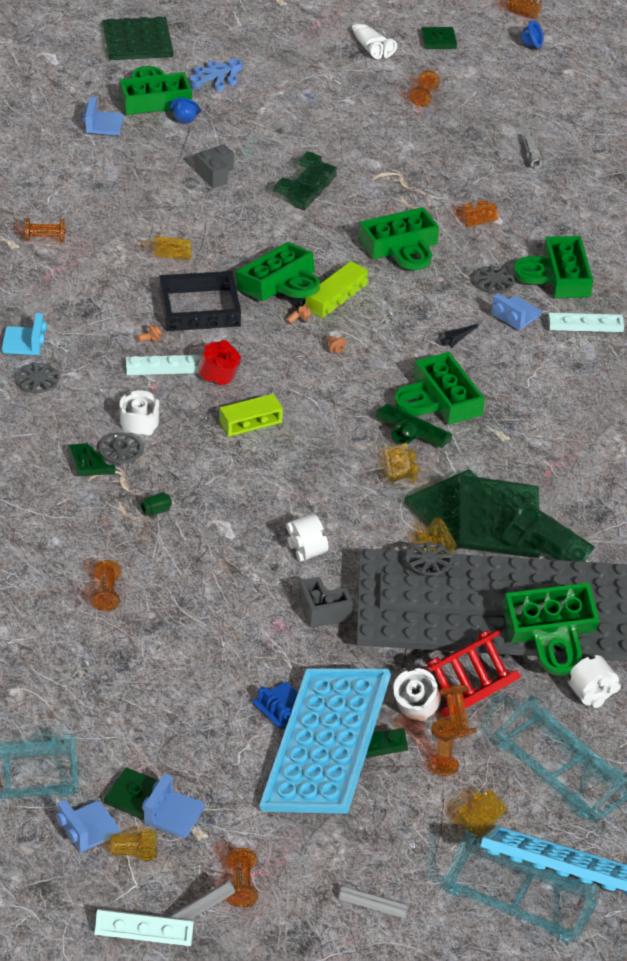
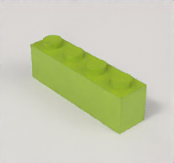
[305,261,368,319]

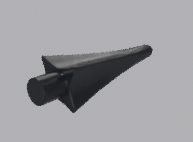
[441,324,479,348]

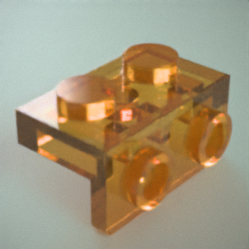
[456,199,498,227]

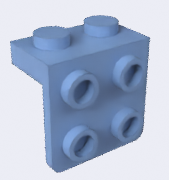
[83,97,124,136]
[491,293,542,330]
[142,773,205,838]
[56,799,120,853]

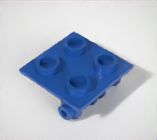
[252,681,298,729]

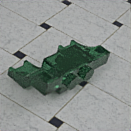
[274,151,337,211]
[500,501,595,562]

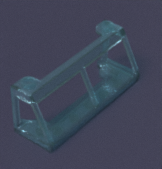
[495,694,627,823]
[0,734,79,799]
[443,831,600,943]

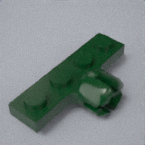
[375,403,453,448]
[365,728,408,758]

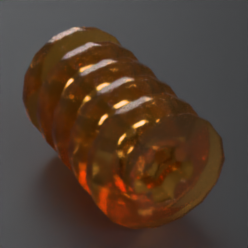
[507,0,542,19]

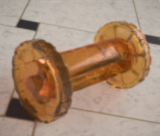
[410,70,440,107]
[24,218,66,243]
[91,560,122,611]
[439,686,477,738]
[429,719,462,776]
[226,848,258,908]

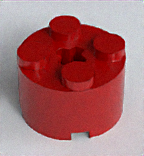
[198,340,241,385]

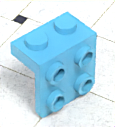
[2,313,47,355]

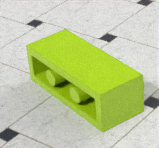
[219,394,283,437]

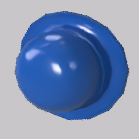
[521,20,544,49]
[170,98,201,124]

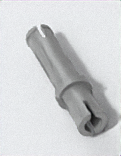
[522,132,542,169]

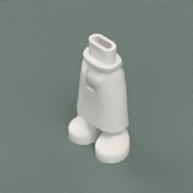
[352,24,397,59]

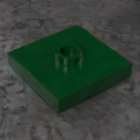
[421,27,457,49]
[104,767,159,820]

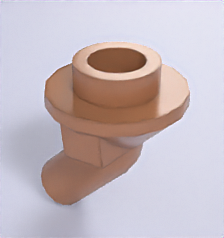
[286,304,311,324]
[136,324,163,342]
[326,336,346,353]

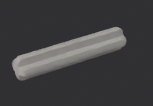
[169,881,235,920]
[339,886,408,918]

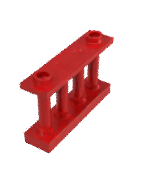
[423,630,521,717]

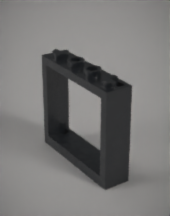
[159,271,241,331]

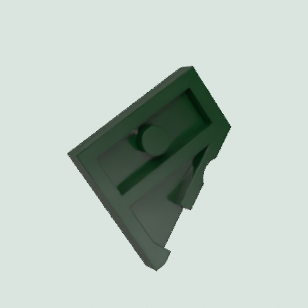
[67,443,116,476]

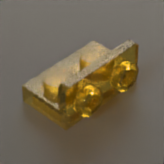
[154,236,193,260]
[385,443,419,483]
[415,517,457,554]
[453,789,508,839]

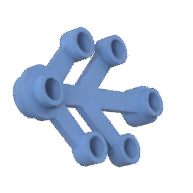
[190,58,243,91]

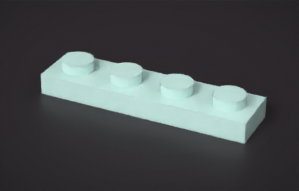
[548,313,624,332]
[126,355,201,375]
[94,909,194,946]

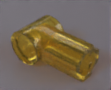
[111,829,158,861]

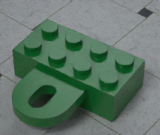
[119,66,192,115]
[358,207,439,270]
[514,236,593,299]
[235,242,320,301]
[395,352,485,425]
[502,583,600,676]

